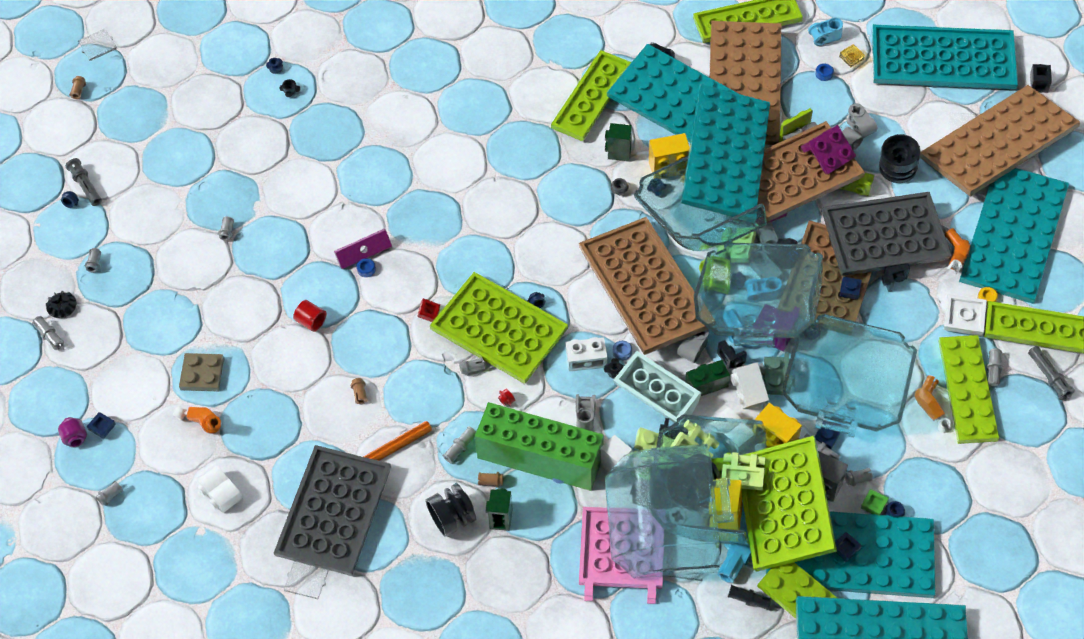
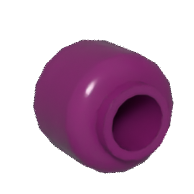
[58,417,87,448]

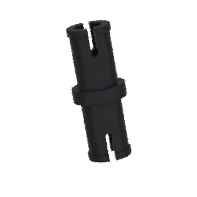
[728,584,772,610]

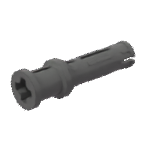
[65,158,102,206]
[1028,346,1075,400]

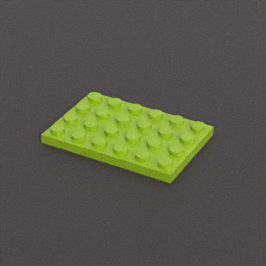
[430,272,568,384]
[738,436,837,572]

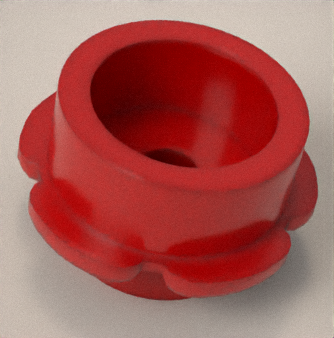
[498,388,516,407]

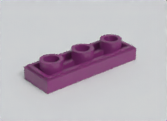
[334,229,392,269]

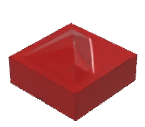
[417,298,441,322]

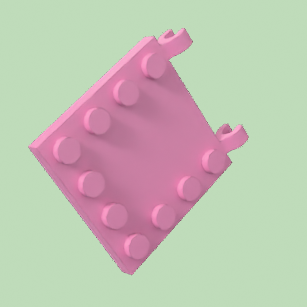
[579,507,665,604]

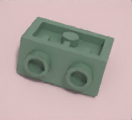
[764,352,793,395]

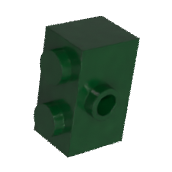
[605,123,632,162]
[685,360,730,396]
[485,488,513,531]

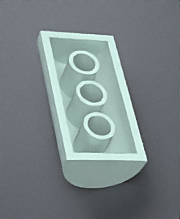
[613,351,701,426]

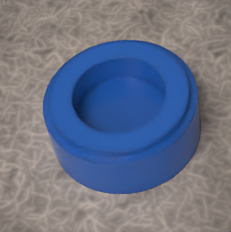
[815,63,834,81]
[356,258,376,278]

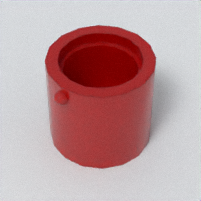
[293,299,327,332]

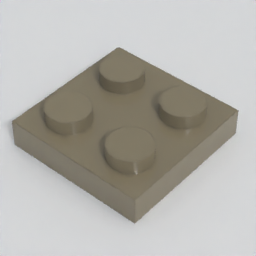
[179,353,224,392]

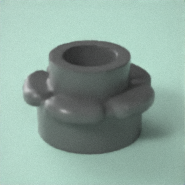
[611,178,629,195]

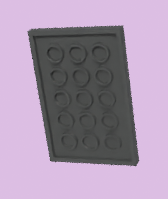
[821,191,952,276]
[274,445,391,576]

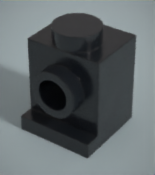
[1030,64,1052,93]

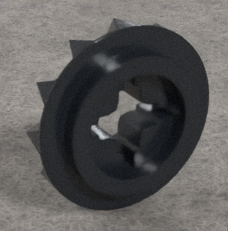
[45,290,77,318]

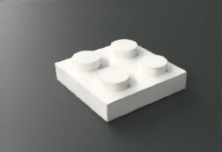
[943,294,987,336]

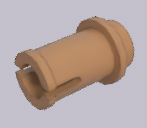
[69,76,86,99]
[350,378,368,404]
[478,472,504,488]

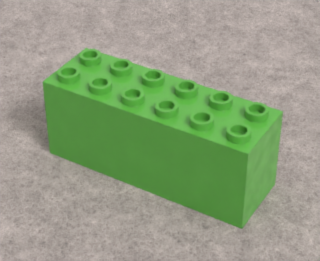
[475,402,604,491]

